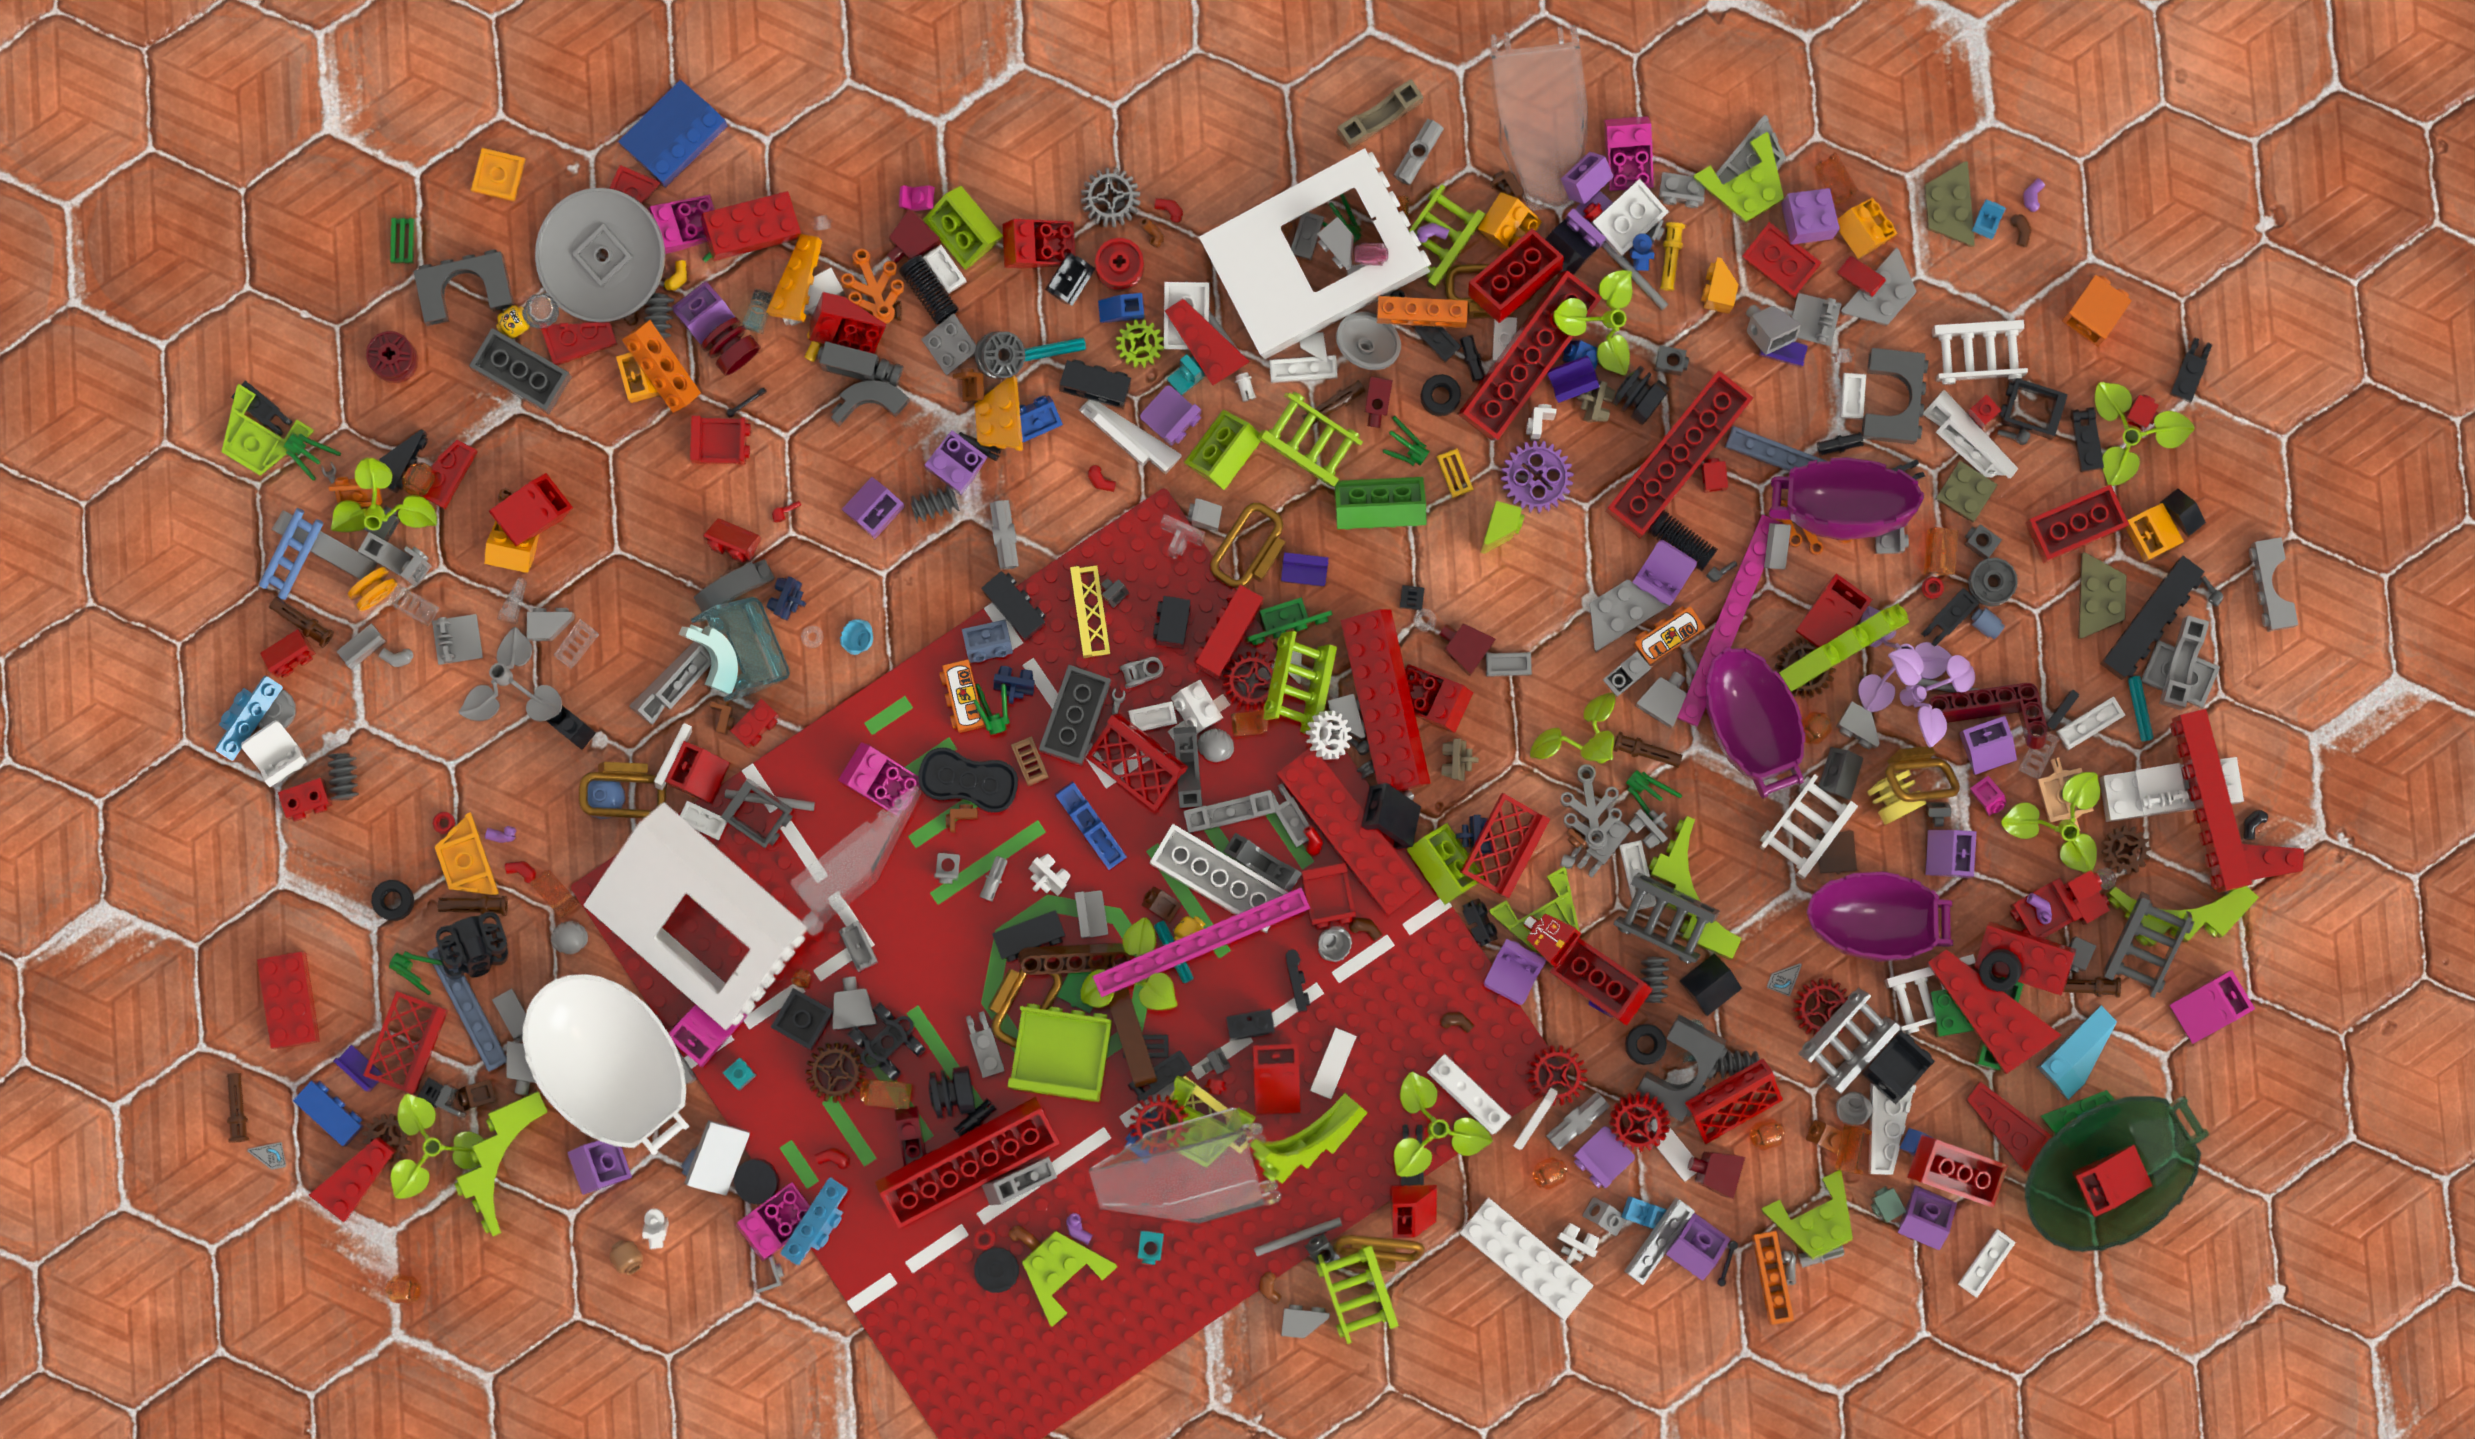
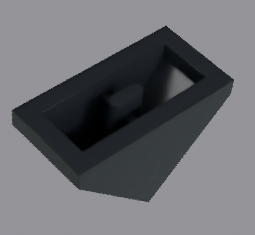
[2160,488,2206,537]

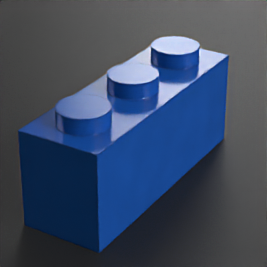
[293,1080,364,1147]

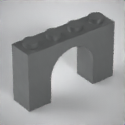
[413,250,514,326]
[1861,348,1928,445]
[1634,1014,1728,1122]

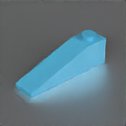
[2037,1005,2117,1100]

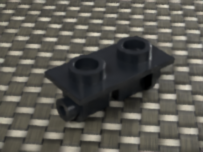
[1462,898,1498,947]

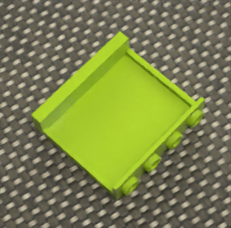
[1008,1004,1112,1102]

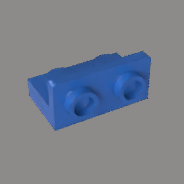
[1019,396,1063,442]

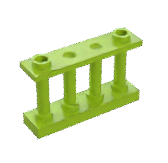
[1409,184,1486,290]
[1257,392,1363,487]
[1263,631,1337,735]
[1316,1245,1399,1344]

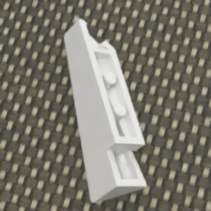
[1923,390,2018,478]
[1079,399,1181,475]

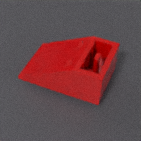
[1002,219,1076,269]
[809,292,886,354]
[489,473,573,546]
[703,518,761,564]
[1796,573,1873,648]
[1405,664,1473,733]
[1253,1044,1301,1115]
[2072,1144,2153,1217]

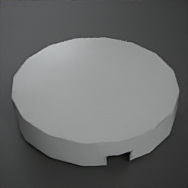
[258,689,296,729]

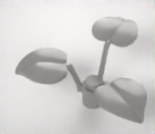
[458,627,562,722]

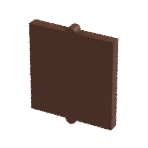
[1816,831,1857,874]

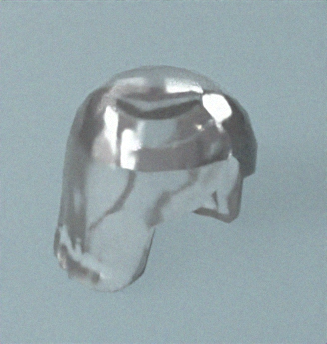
[522,293,559,328]

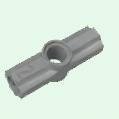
[1393,119,1444,186]
[990,500,1019,570]
[1546,1092,1610,1151]

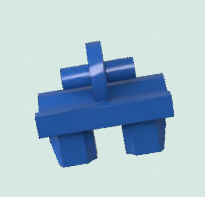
[1629,233,1655,271]

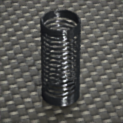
[899,255,959,324]
[1648,510,1718,572]

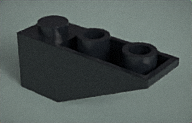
[379,429,428,493]
[546,705,596,750]

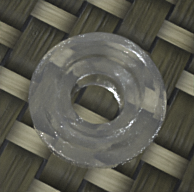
[810,215,833,231]
[1832,348,1855,363]
[1414,609,1436,631]
[801,626,824,648]
[2096,868,2117,890]

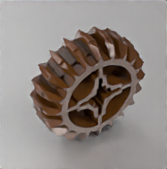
[1775,638,1836,699]
[805,1042,867,1103]

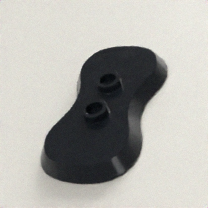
[919,748,1018,813]

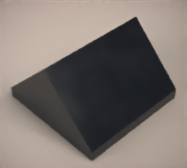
[1545,219,1598,275]
[1679,953,1742,1016]

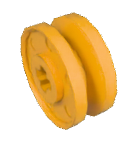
[347,567,398,611]

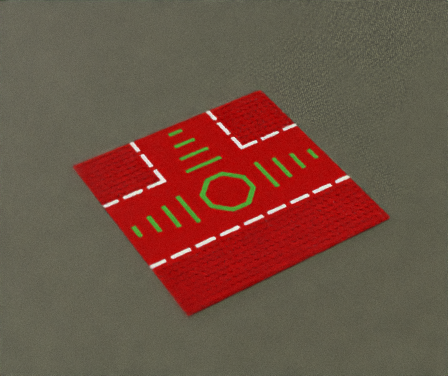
[571,488,1568,1439]

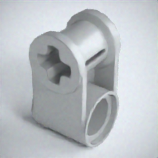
[1119,657,1164,689]

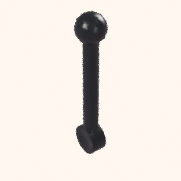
[726,388,767,417]
[1717,1241,1738,1287]

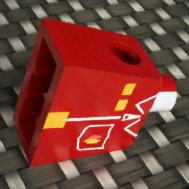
[1524,914,1582,968]

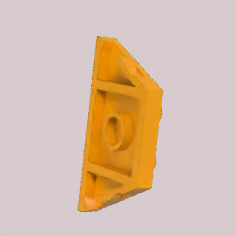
[974,376,1023,451]
[435,812,499,895]

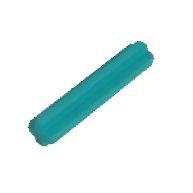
[1024,338,1086,362]
[2128,676,2154,742]
[1154,921,1193,983]

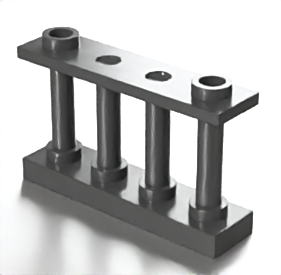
[1613,873,1720,963]
[2103,891,2194,998]

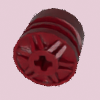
[701,317,761,376]
[366,331,418,383]

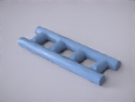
[259,508,324,600]

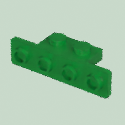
[1245,597,1333,646]

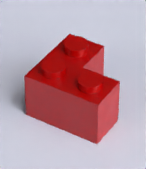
[2064,870,2110,925]

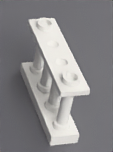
[1932,320,2028,385]
[1760,774,1858,879]
[1884,954,1976,1034]
[1427,1054,1511,1135]

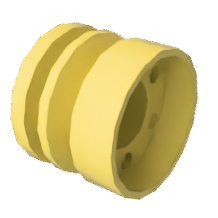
[1867,770,1927,825]

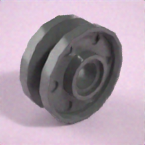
[975,331,1025,378]
[1968,558,2018,607]

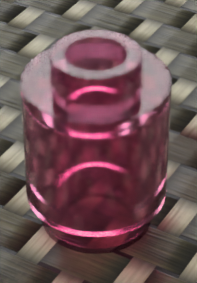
[1355,243,1388,266]

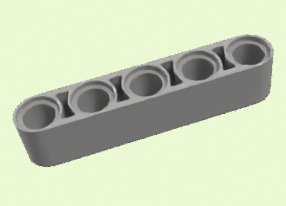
[272,510,378,580]

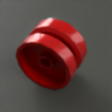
[1095,238,1144,292]

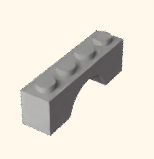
[2249,537,2298,632]
[2159,615,2209,710]

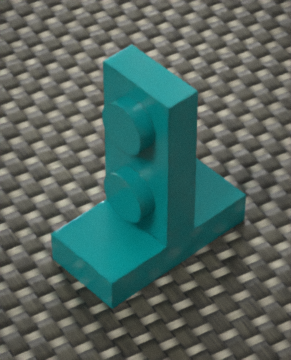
[1167,354,1206,396]

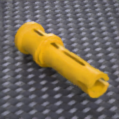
[1660,222,1685,291]

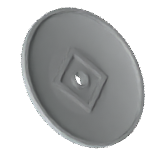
[535,188,665,322]

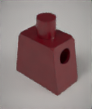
[886,209,941,264]
[1365,377,1393,428]
[1439,624,1496,676]
[1688,1151,1745,1199]

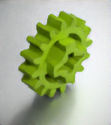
[1116,320,1164,368]

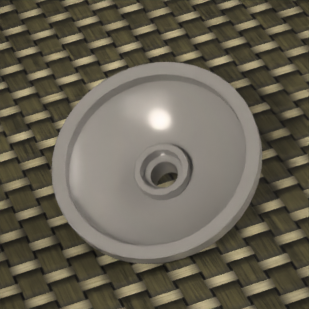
[1336,312,1401,370]

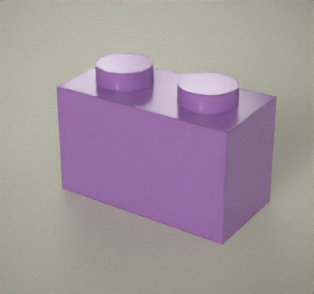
[1561,152,1613,204]

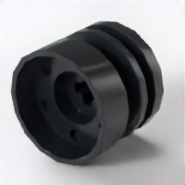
[1612,366,1670,426]
[928,1066,976,1119]

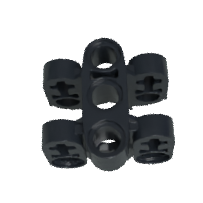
[436,912,508,980]
[847,1002,927,1081]

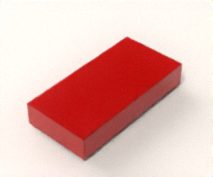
[1837,256,1886,297]

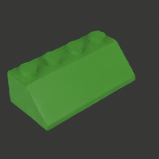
[1334,477,1426,529]

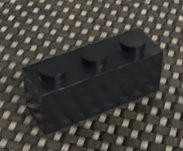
[1059,360,1131,409]
[981,571,1046,641]
[992,910,1066,962]

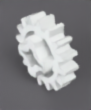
[1306,711,1352,760]

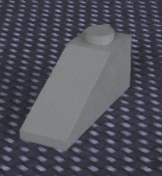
[982,1157,1057,1205]

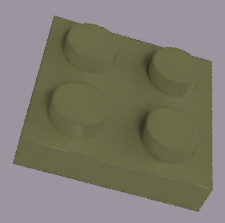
[1936,461,1998,523]

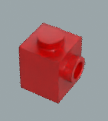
[2125,394,2159,432]

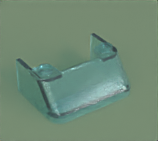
[691,597,790,702]

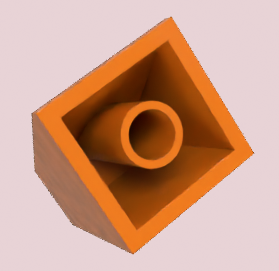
[2062,275,2132,347]

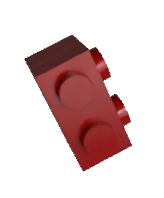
[730,699,779,749]
[277,778,332,822]

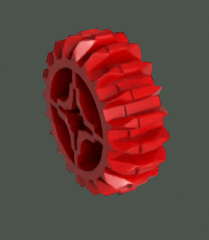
[1222,651,1275,712]
[1792,978,1849,1037]
[1526,1045,1587,1106]
[1609,1091,1671,1153]
[1129,1094,1191,1156]

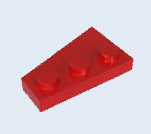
[609,165,661,204]
[540,322,618,366]
[406,440,478,509]

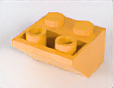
[1477,192,1542,251]
[1837,197,1898,259]
[1701,257,1739,314]
[616,353,660,403]
[2125,503,2184,563]
[484,521,539,573]

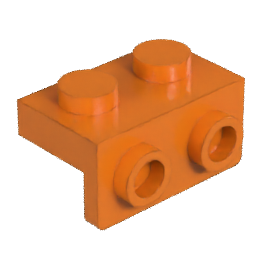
[328,476,382,507]

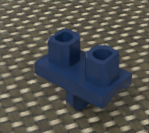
[766,576,806,621]
[993,666,1035,704]
[1456,815,1492,857]

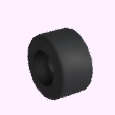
[1420,374,1461,417]
[371,880,414,921]
[1979,949,2022,991]
[1625,1024,1667,1065]

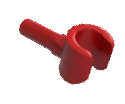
[772,501,801,523]

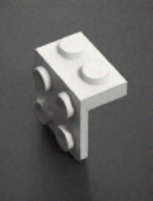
[241,720,307,787]

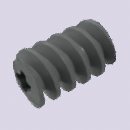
[644,293,674,339]
[911,485,960,524]
[327,753,359,801]
[1640,957,1670,1003]
[1713,1050,1760,1079]

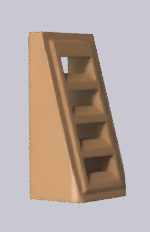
[1011,736,1049,787]

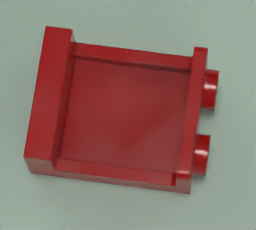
[690,416,751,464]
[1301,863,1356,929]
[2010,878,2082,938]

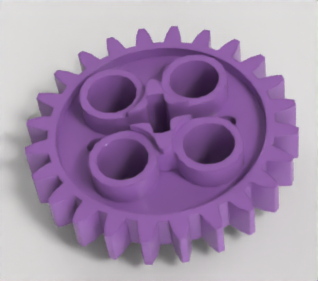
[1501,441,1574,514]

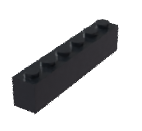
[2100,556,2205,680]

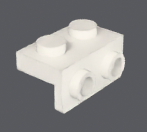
[1526,404,1557,441]
[1171,680,1223,734]

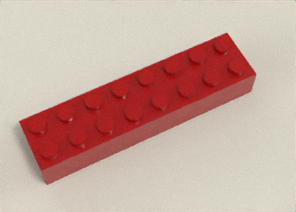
[1457,271,1602,441]
[1605,370,1753,539]
[1340,609,1431,792]
[2170,708,2253,893]
[1276,747,1424,917]
[875,1097,1060,1229]

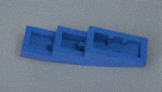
[1055,781,1127,870]

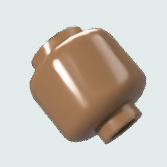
[609,1240,643,1275]

